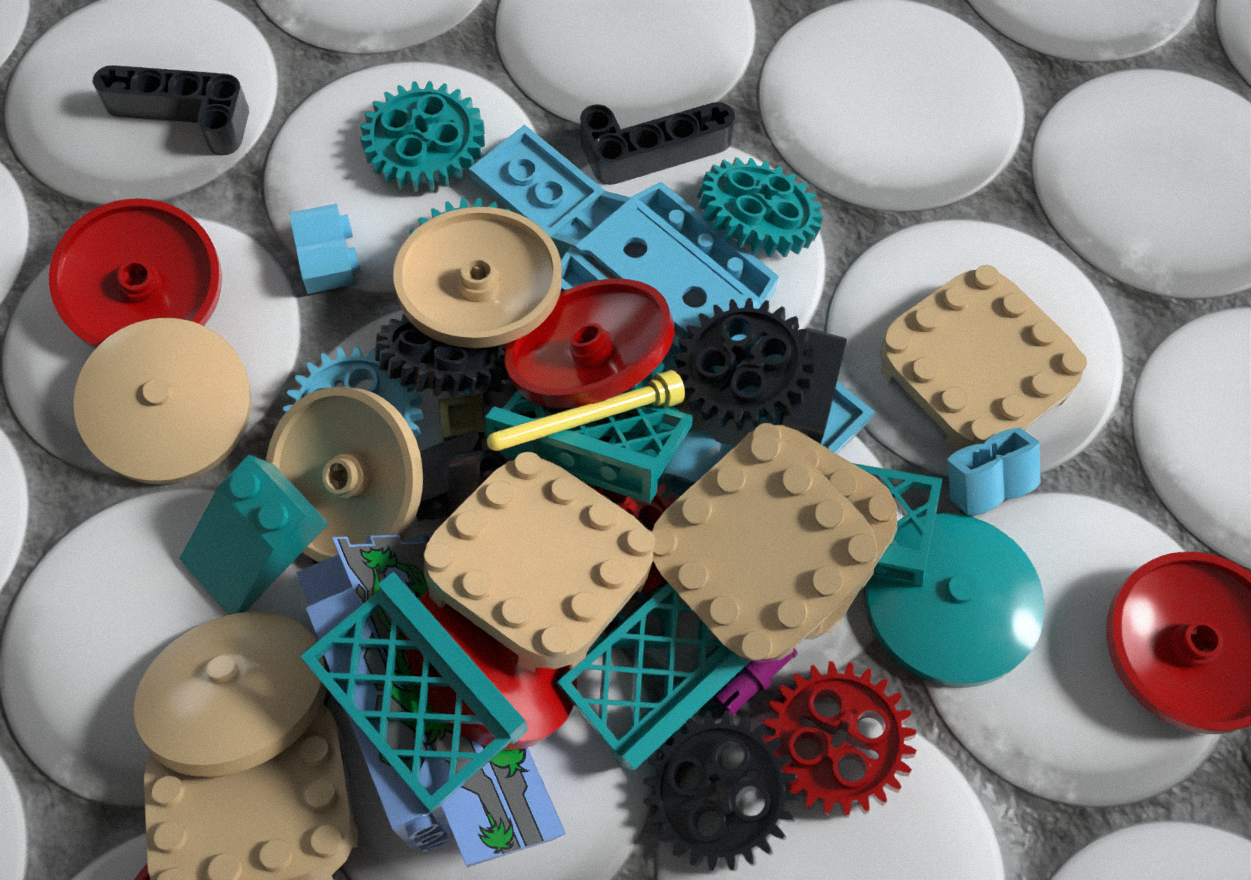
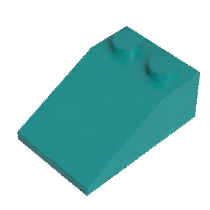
[179,455,329,615]

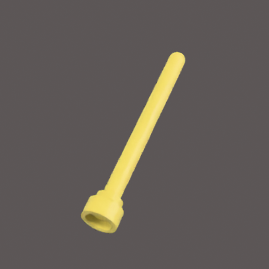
[487,370,685,451]

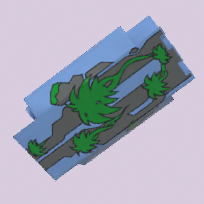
[296,533,566,868]

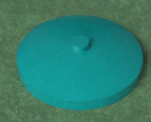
[864,513,1045,688]

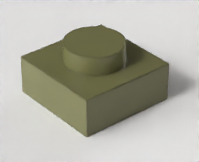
[439,394,486,442]

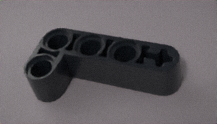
[92,65,249,156]
[580,102,735,185]

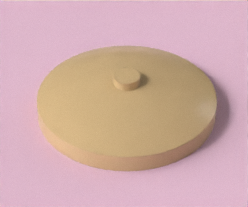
[393,207,562,348]
[73,318,252,485]
[266,387,423,562]
[133,611,328,777]

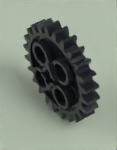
[674,298,815,431]
[375,314,509,398]
[643,711,800,872]

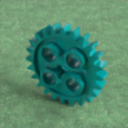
[360,81,485,192]
[697,157,824,257]

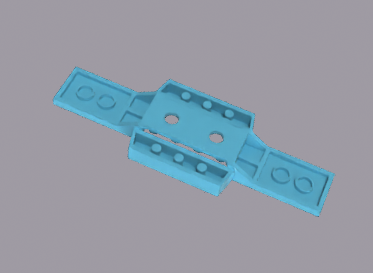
[469,124,875,454]

